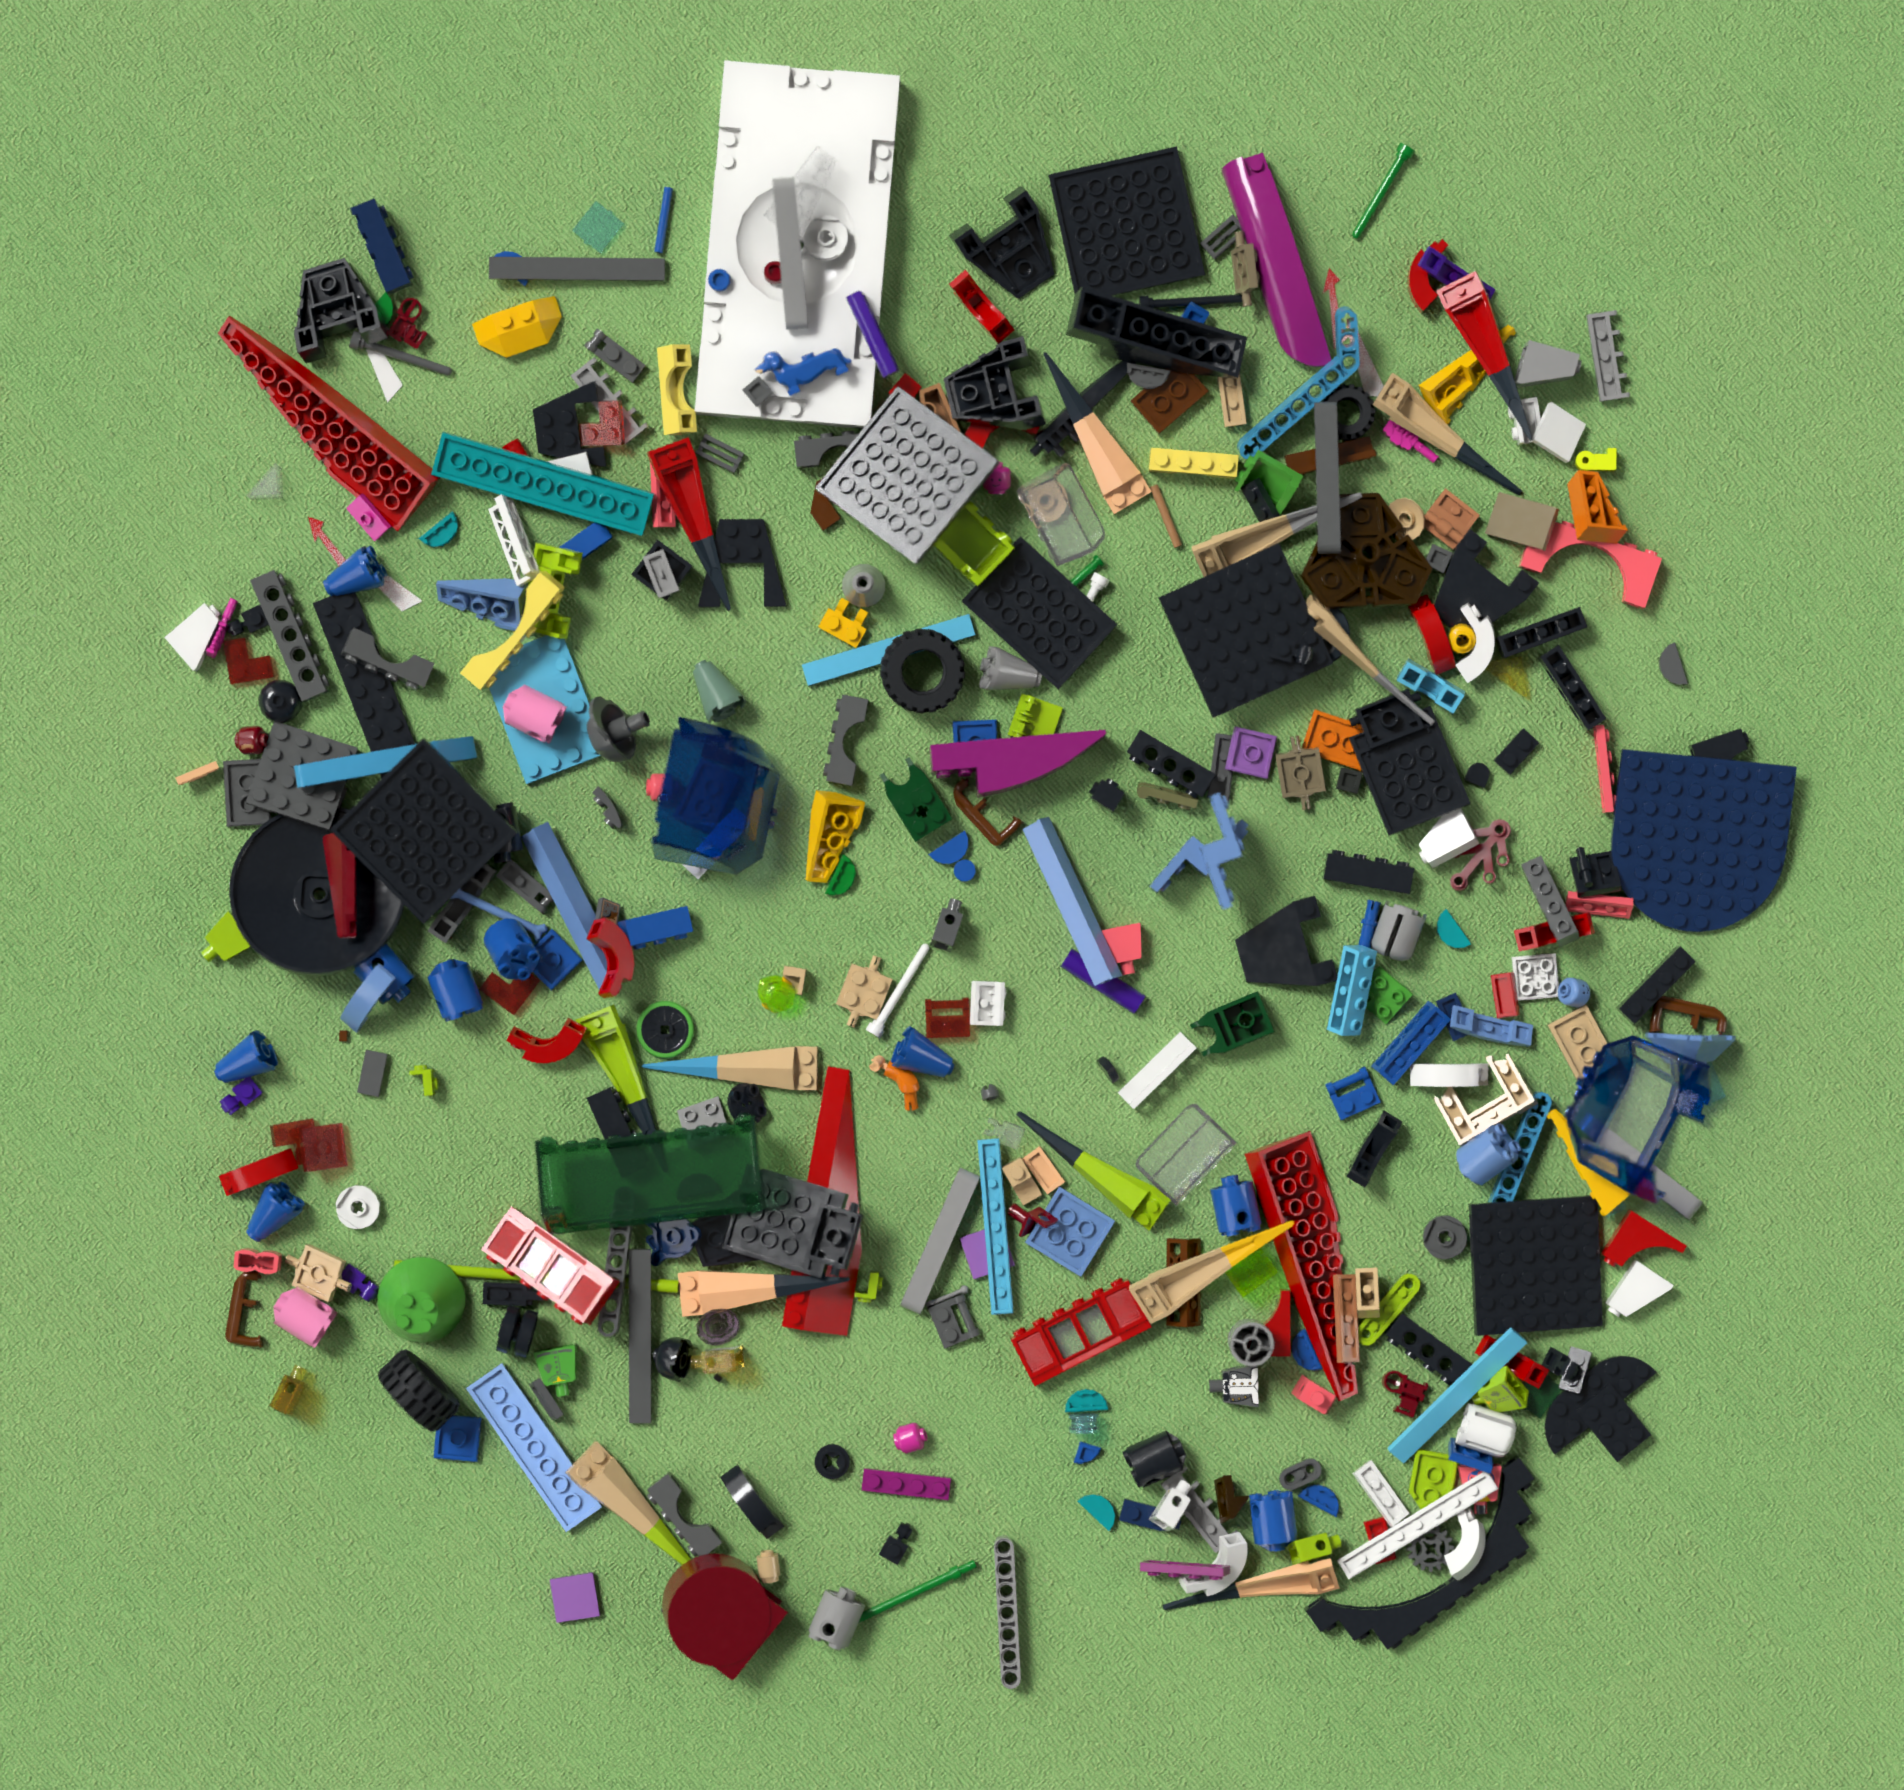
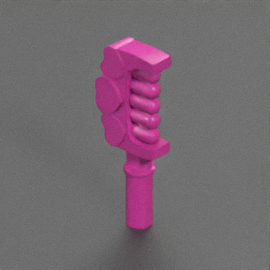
[1382,420,1439,463]
[206,598,238,659]

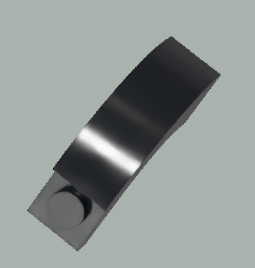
[1346,1110,1403,1188]
[720,1464,785,1539]

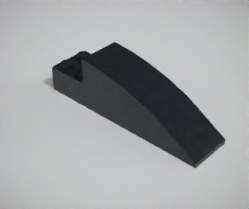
[1066,287,1247,379]

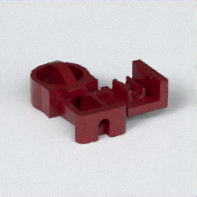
[387,298,428,350]
[1382,1370,1428,1418]

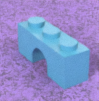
[1397,658,1465,713]

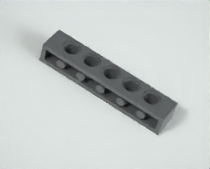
[250,570,330,702]

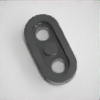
[1279,1458,1321,1490]

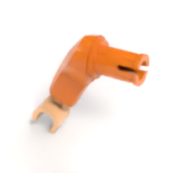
[869,1055,920,1111]

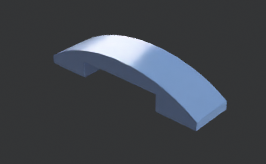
[340,964,396,1033]
[1450,1005,1533,1047]

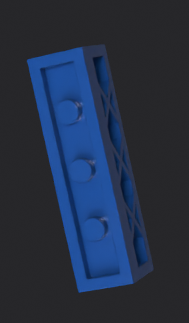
[1371,1001,1451,1085]

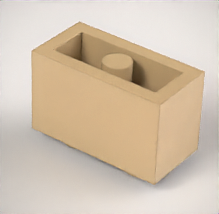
[1355,1268,1380,1318]

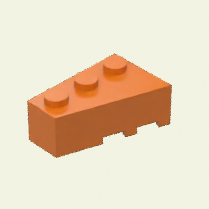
[1567,470,1628,544]

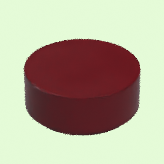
[764,261,782,284]

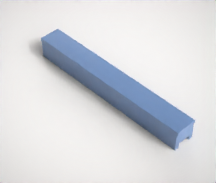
[1023,817,1122,986]
[521,822,607,990]

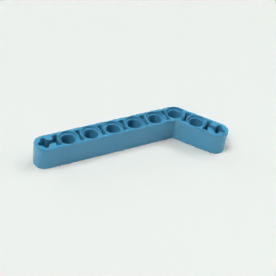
[1237,306,1360,459]
[294,736,477,788]
[1488,1091,1552,1202]

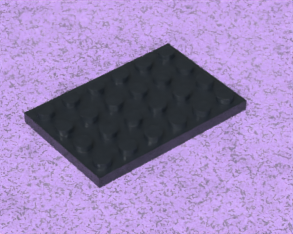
[962,536,1117,690]

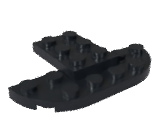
[1544,1355,1657,1462]

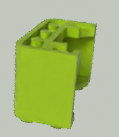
[933,501,1014,586]

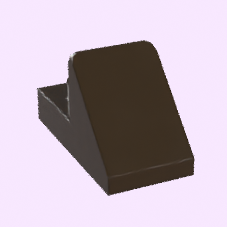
[1214,1475,1249,1523]

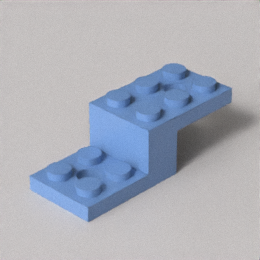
[1199,793,1244,909]
[1149,820,1248,892]

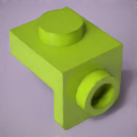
[409,1065,438,1096]
[854,1271,883,1303]

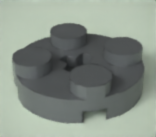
[1422,1215,1467,1259]

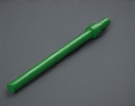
[858,1560,977,1623]

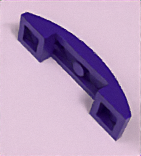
[1418,246,1495,300]

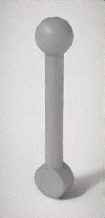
[925,1285,969,1307]

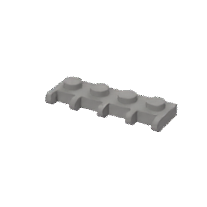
[1586,310,1630,402]
[571,357,649,445]
[1161,1465,1238,1553]

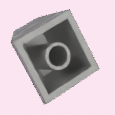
[1514,340,1582,388]

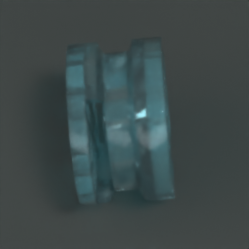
[1069,1413,1099,1434]

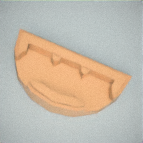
[176,761,219,785]

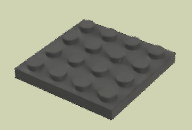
[246,722,358,831]

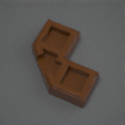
[810,478,841,531]

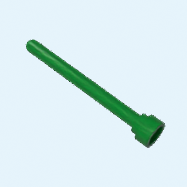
[1352,143,1415,239]

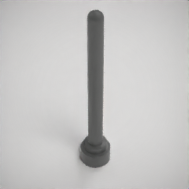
[349,331,452,376]

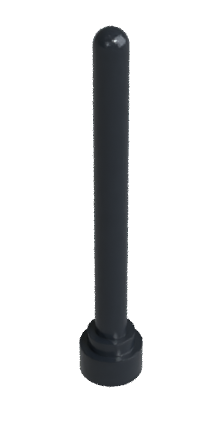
[1139,294,1243,308]

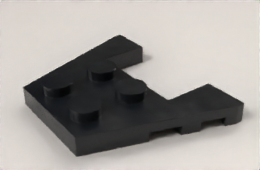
[533,381,607,467]

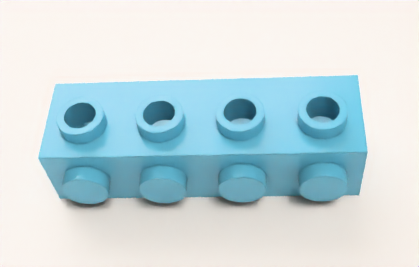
[1327,945,1377,1036]

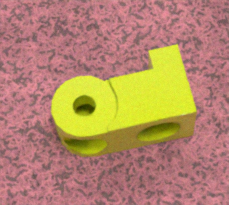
[1574,448,1617,472]

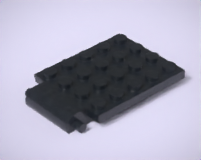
[1349,689,1471,837]
[723,1164,864,1279]

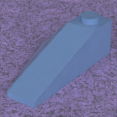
[436,579,528,631]

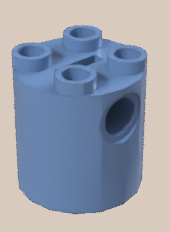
[1456,1123,1521,1185]

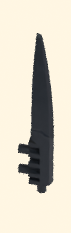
[1029,361,1135,457]

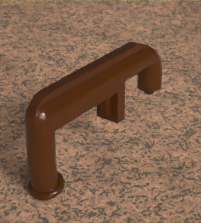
[953,778,1024,846]
[1648,996,1727,1035]
[225,1271,263,1348]

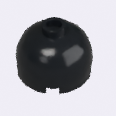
[258,680,303,723]
[653,1337,693,1382]

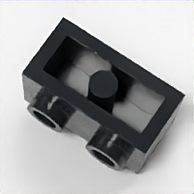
[1089,778,1125,812]

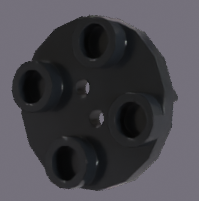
[727,1083,767,1126]

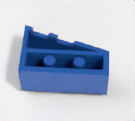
[617,906,693,950]

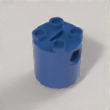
[484,919,540,980]
[353,944,415,1005]
[427,959,483,1022]
[1210,1175,1261,1236]
[1249,1490,1298,1551]

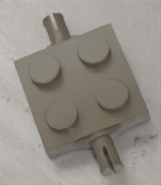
[1231,231,1260,307]
[1275,735,1326,810]

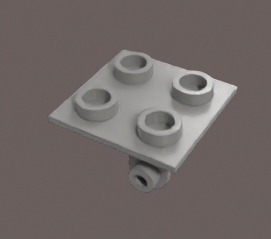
[677,1096,730,1149]

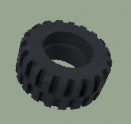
[880,628,965,714]
[378,1349,460,1432]

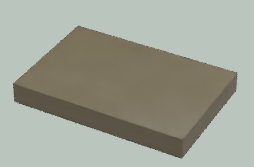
[1485,492,1559,551]

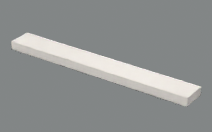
[1337,1472,1499,1579]

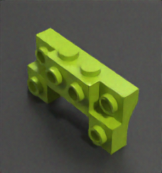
[522,543,583,639]

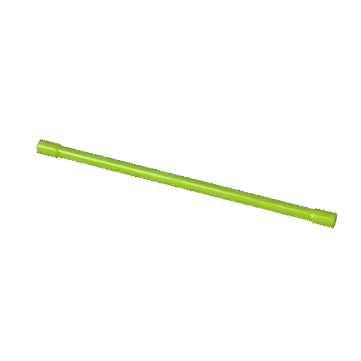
[394,1260,679,1293]

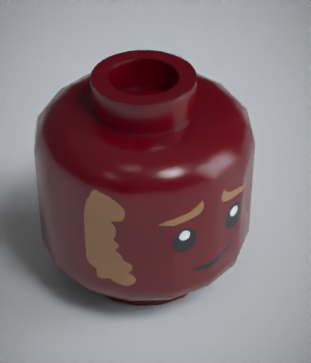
[235,726,269,754]

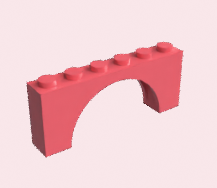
[1518,521,1662,609]

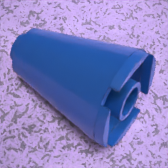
[891,1026,954,1078]
[214,1030,278,1083]

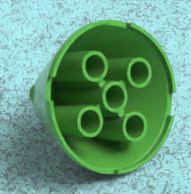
[378,1257,465,1343]

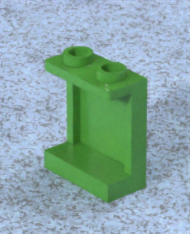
[1234,450,1304,515]

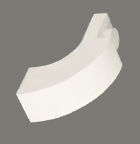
[1444,1507,1486,1580]

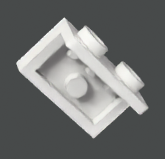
[1508,397,1541,445]
[970,981,1006,1026]

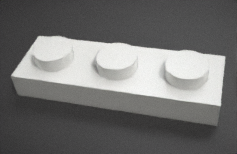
[1352,1460,1410,1527]

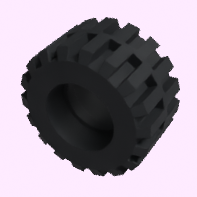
[1322,384,1375,441]

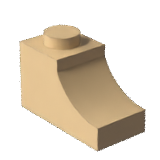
[1002,1156,1042,1205]

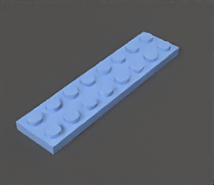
[466,1363,602,1532]

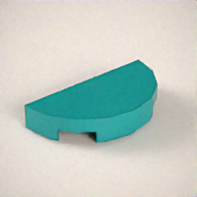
[418,511,458,547]
[1437,909,1471,948]
[1065,1389,1108,1413]
[1077,1494,1115,1531]

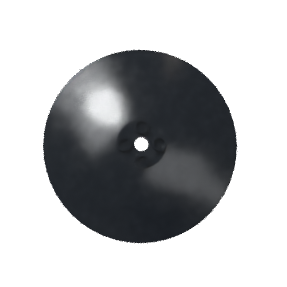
[229,807,405,976]

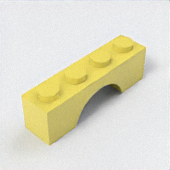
[657,344,697,435]
[1148,448,1239,479]

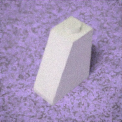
[164,603,221,672]
[1419,808,1479,868]
[1605,1259,1674,1317]

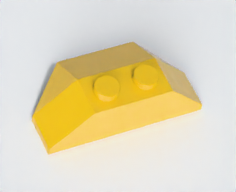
[472,296,562,358]

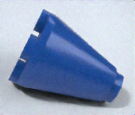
[323,546,387,596]
[246,1181,305,1242]

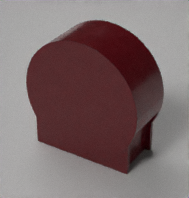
[662,1554,788,1681]

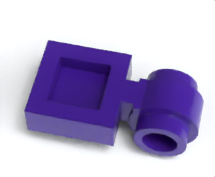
[220,1077,263,1115]
[341,1263,379,1302]

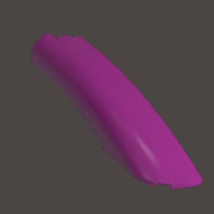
[1221,153,1331,367]

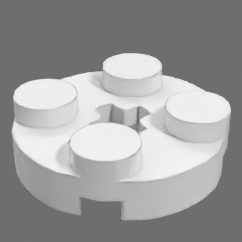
[804,215,848,261]
[336,1185,380,1229]

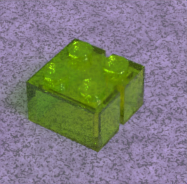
[1225,1235,1278,1298]

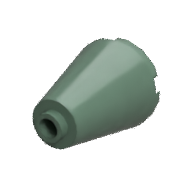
[693,660,746,723]

